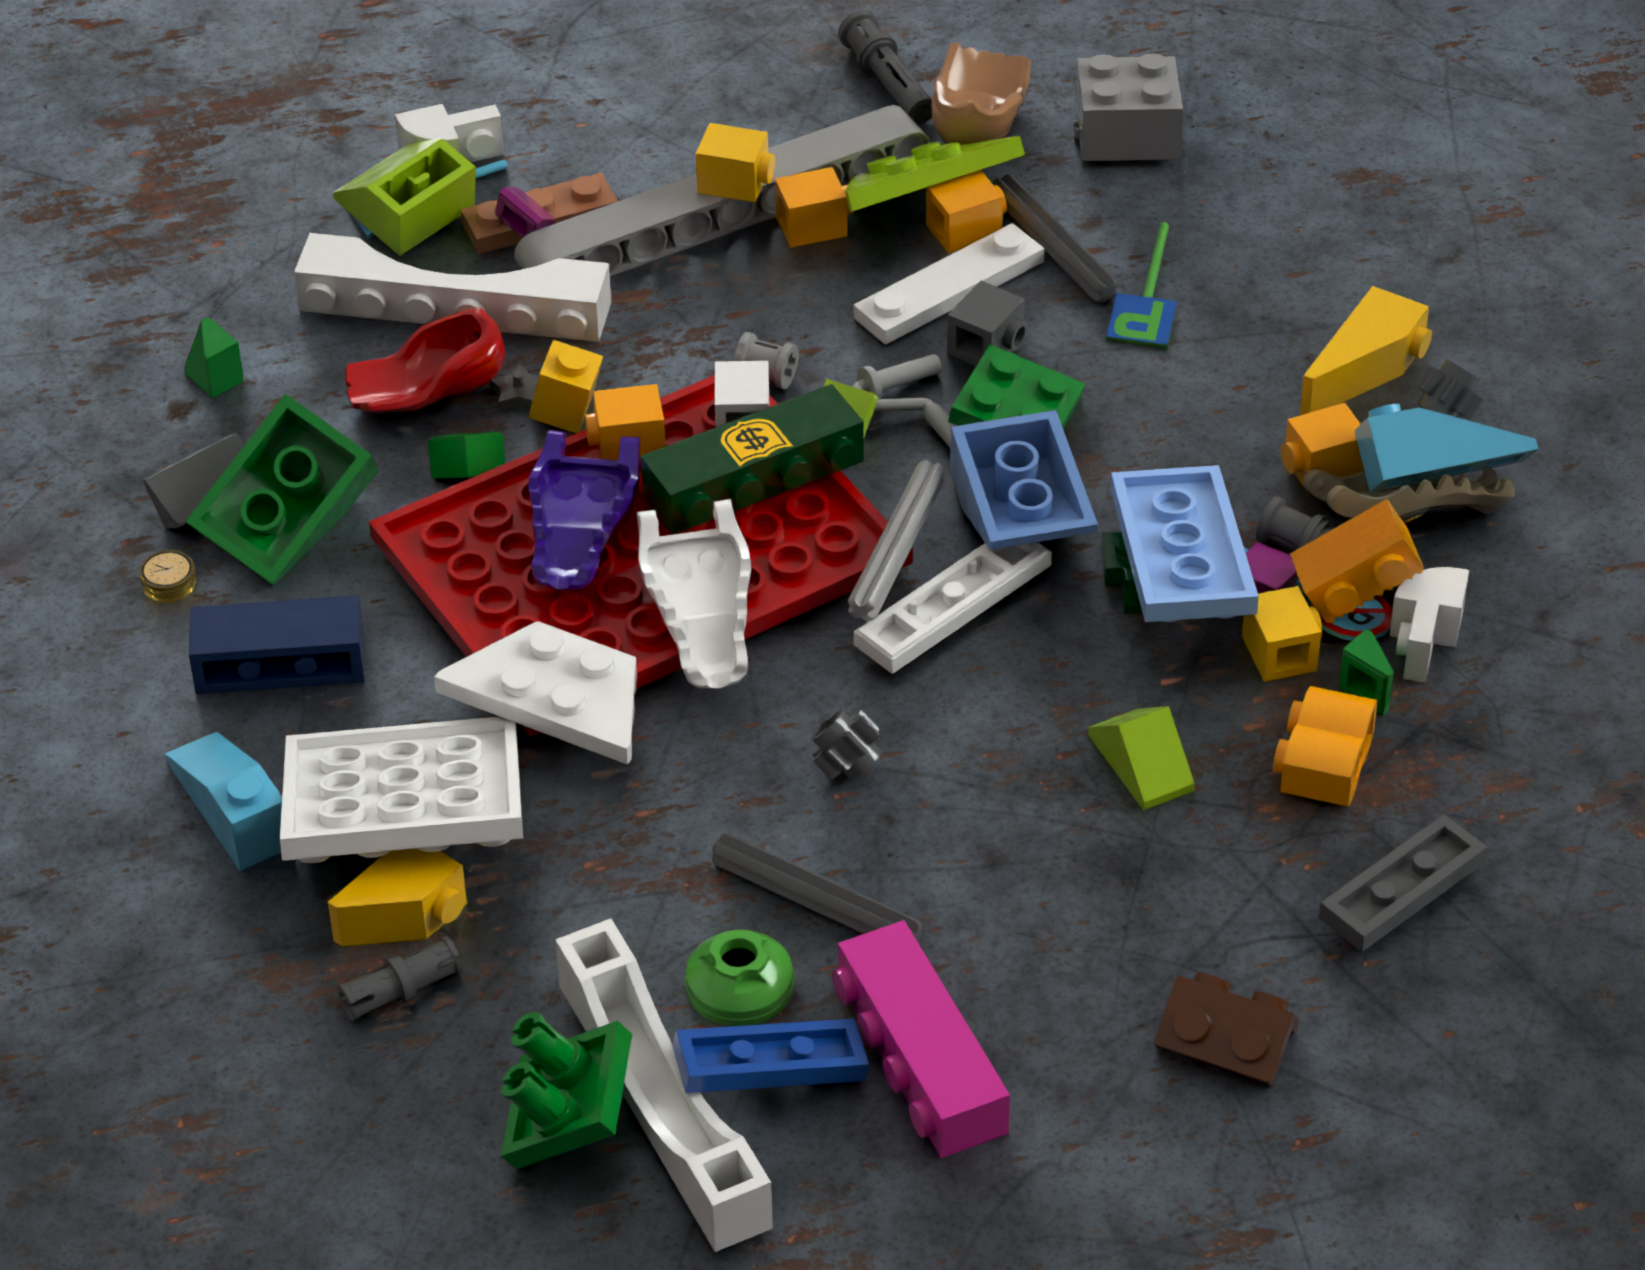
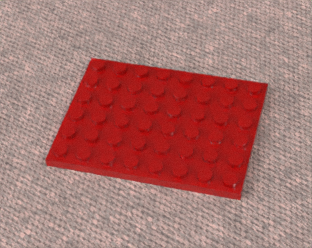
[369,375,913,737]

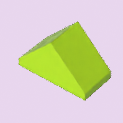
[1088,706,1195,810]

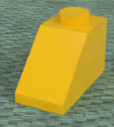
[328,848,467,947]

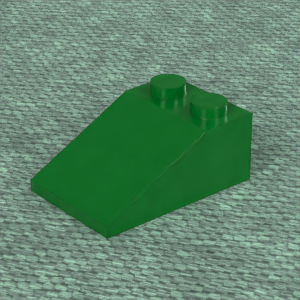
[185,393,379,586]

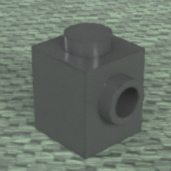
[947,280,1028,366]

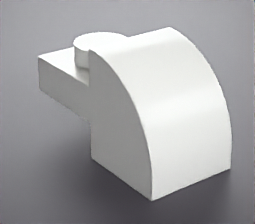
[395,104,504,162]
[1389,567,1469,683]

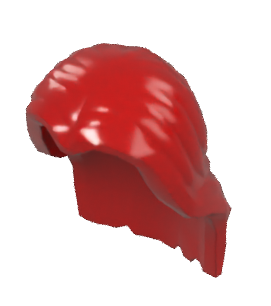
[345,308,505,415]

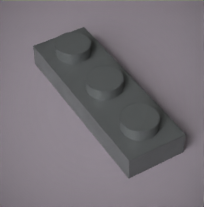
[1319,814,1488,952]

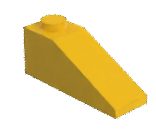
[1300,286,1432,415]

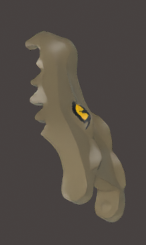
[1304,468,1515,524]

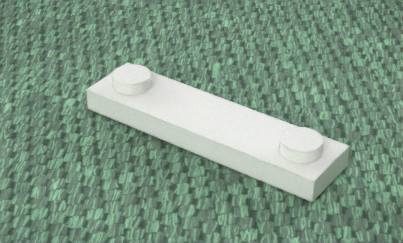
[853,223,1045,345]
[854,542,1052,674]

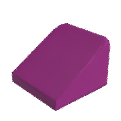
[495,187,555,238]
[1246,542,1299,594]

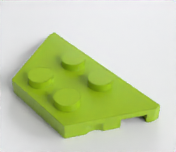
[845,136,1025,211]

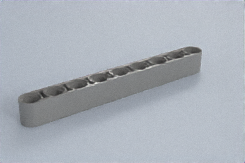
[514,105,930,276]

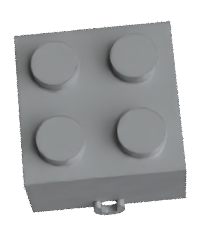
[1073,54,1183,161]

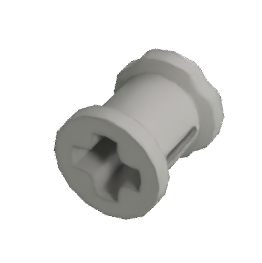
[733,332,799,390]

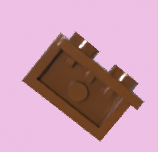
[1153,972,1299,1087]

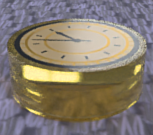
[139,550,197,602]

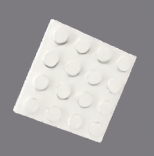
[280,716,523,863]

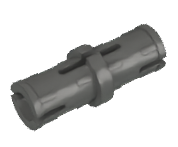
[337,936,463,1021]

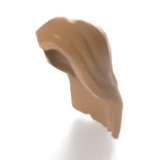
[931,42,1031,145]

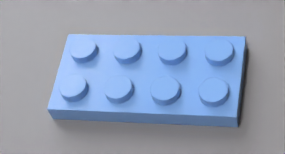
[1110,465,1259,622]

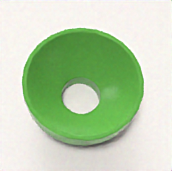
[685,929,795,1026]

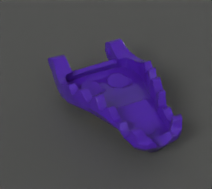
[528,430,640,591]

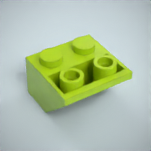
[333,138,476,256]

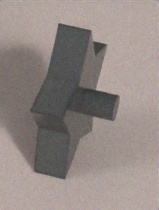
[489,364,539,412]

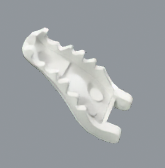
[637,499,751,689]

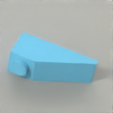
[1354,404,1538,492]
[165,732,282,871]

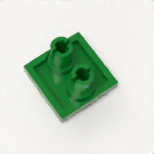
[501,1011,632,1169]

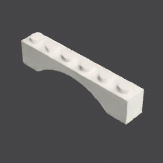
[294,233,611,342]
[555,918,773,1252]

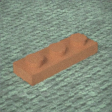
[461,173,618,255]

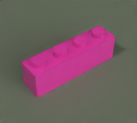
[832,920,1010,1158]

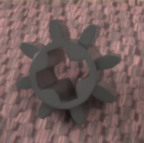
[1413,359,1483,420]
[811,709,882,780]

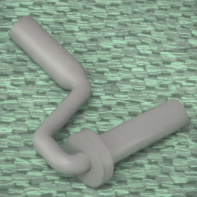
[852,354,957,448]

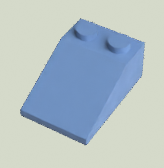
[950,410,1098,550]

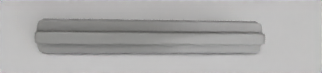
[848,460,945,622]

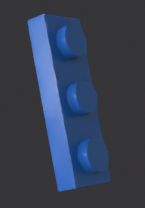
[672,1019,869,1093]

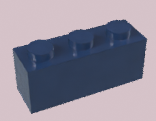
[189,595,365,694]

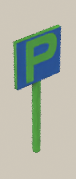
[1106,222,1177,348]

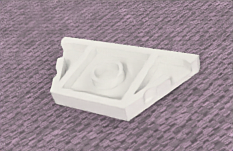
[434,621,637,765]

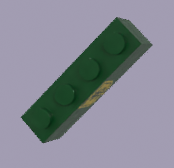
[640,384,864,535]

